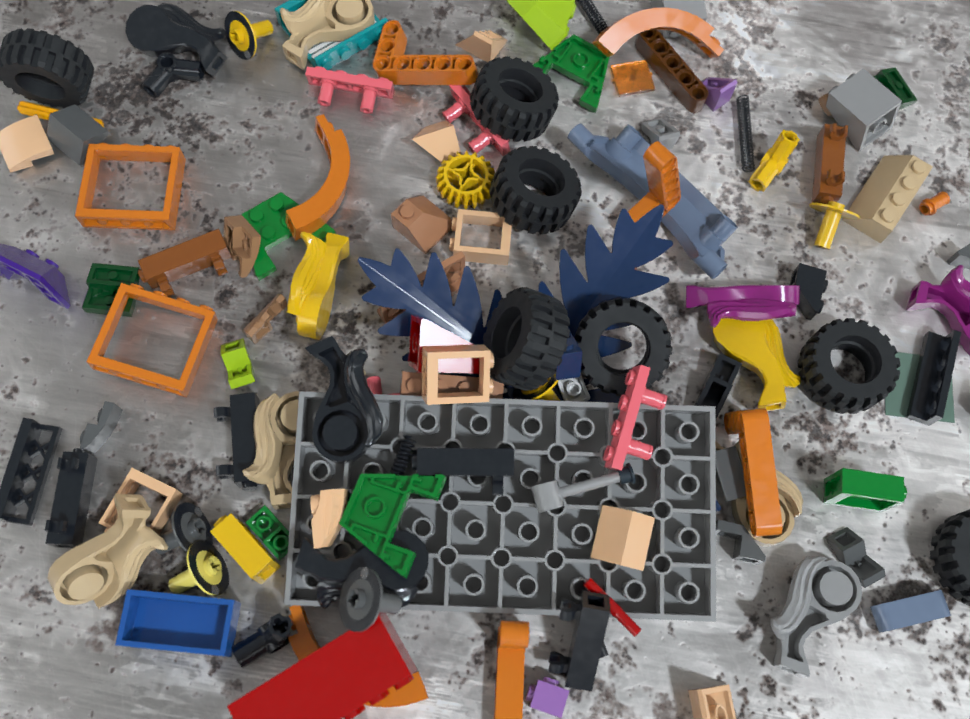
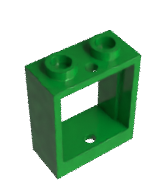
[823,468,907,512]

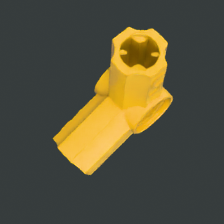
[748,130,800,192]

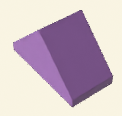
[701,77,737,112]

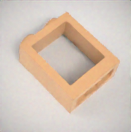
[449,209,512,265]
[422,345,494,405]
[98,468,183,535]

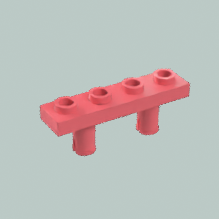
[305,66,395,114]
[442,85,510,156]
[603,365,667,470]

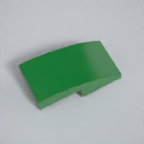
[245,505,289,561]

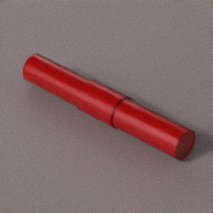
[583,577,642,637]

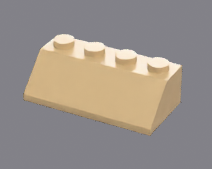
[842,155,933,243]

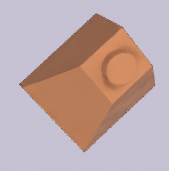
[391,195,452,254]

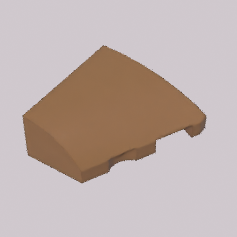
[242,294,287,344]

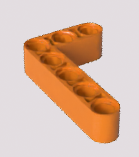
[373,20,479,85]
[628,141,681,223]
[724,408,783,537]
[494,620,529,719]

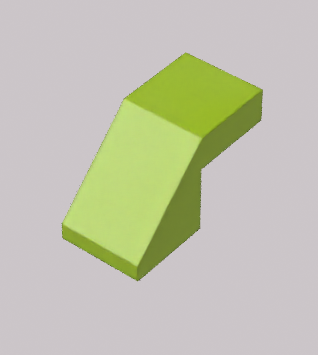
[220,338,255,390]

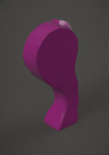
[906,265,970,356]
[686,285,800,328]

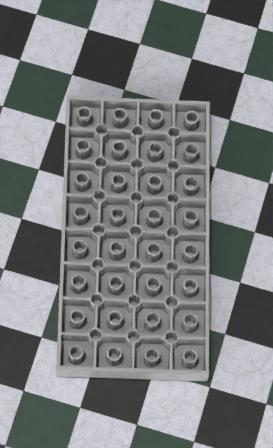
[284,391,716,622]

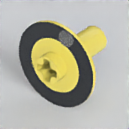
[168,541,229,596]

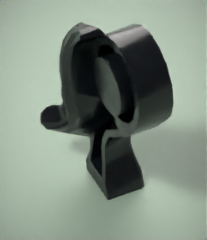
[125,3,228,77]
[305,336,383,464]
[295,530,429,609]

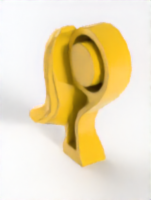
[287,232,349,340]
[713,318,801,411]

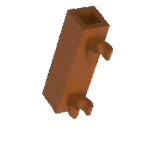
[812,123,848,205]
[138,228,232,297]

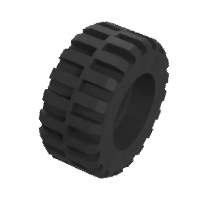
[0,28,94,108]
[470,56,559,142]
[490,146,582,235]
[483,287,570,391]
[574,297,673,396]
[798,318,901,414]
[930,509,970,606]

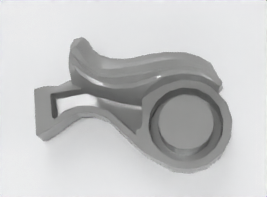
[770,556,862,678]

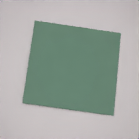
[885,352,955,423]

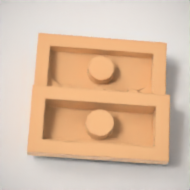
[0,115,54,173]

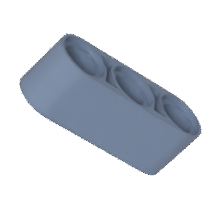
[870,590,951,633]

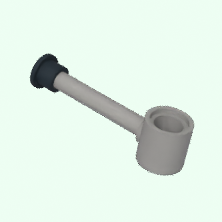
[531,463,636,513]

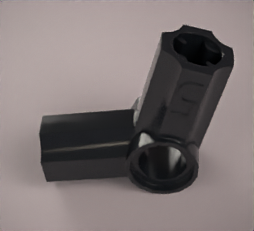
[141,53,204,98]
[231,613,293,668]

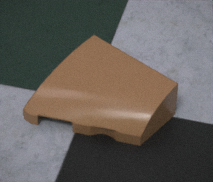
[223,215,261,278]

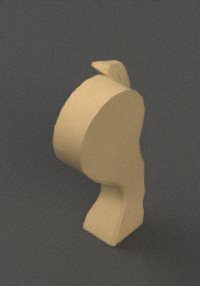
[280,0,375,70]
[242,391,299,510]
[715,441,803,547]
[47,494,168,609]

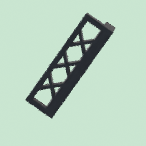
[906,330,961,426]
[0,418,62,526]

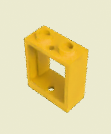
[210,513,281,585]

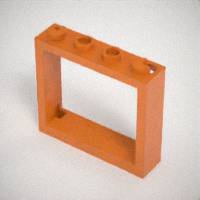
[75,143,186,230]
[86,283,218,398]

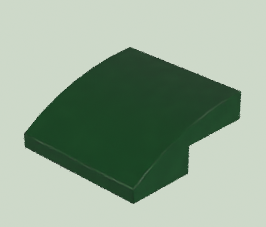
[873,67,917,110]
[82,263,140,317]

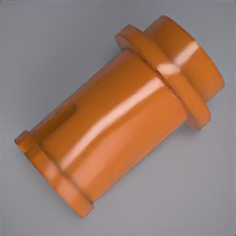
[919,191,950,215]

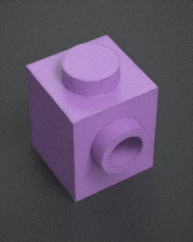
[526,676,569,718]

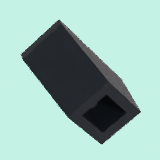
[790,263,828,320]

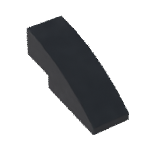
[694,353,742,421]

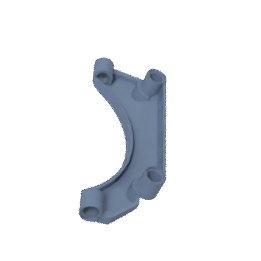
[567,123,738,280]

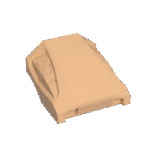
[310,489,348,548]

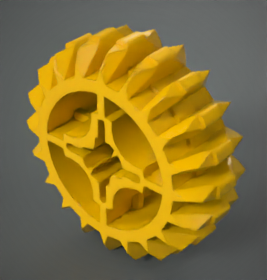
[436,150,495,210]

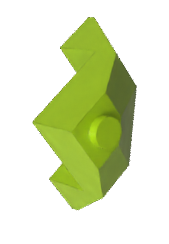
[505,0,576,51]

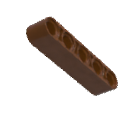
[635,30,709,113]

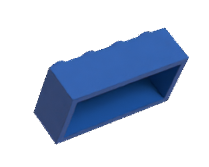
[115,589,241,657]

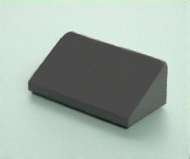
[715,446,746,502]

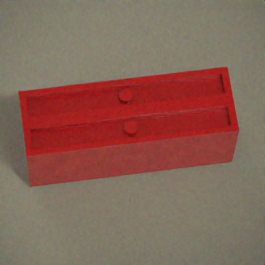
[227,613,418,719]

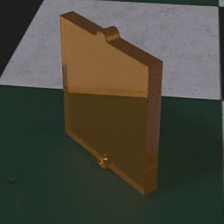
[610,60,655,97]

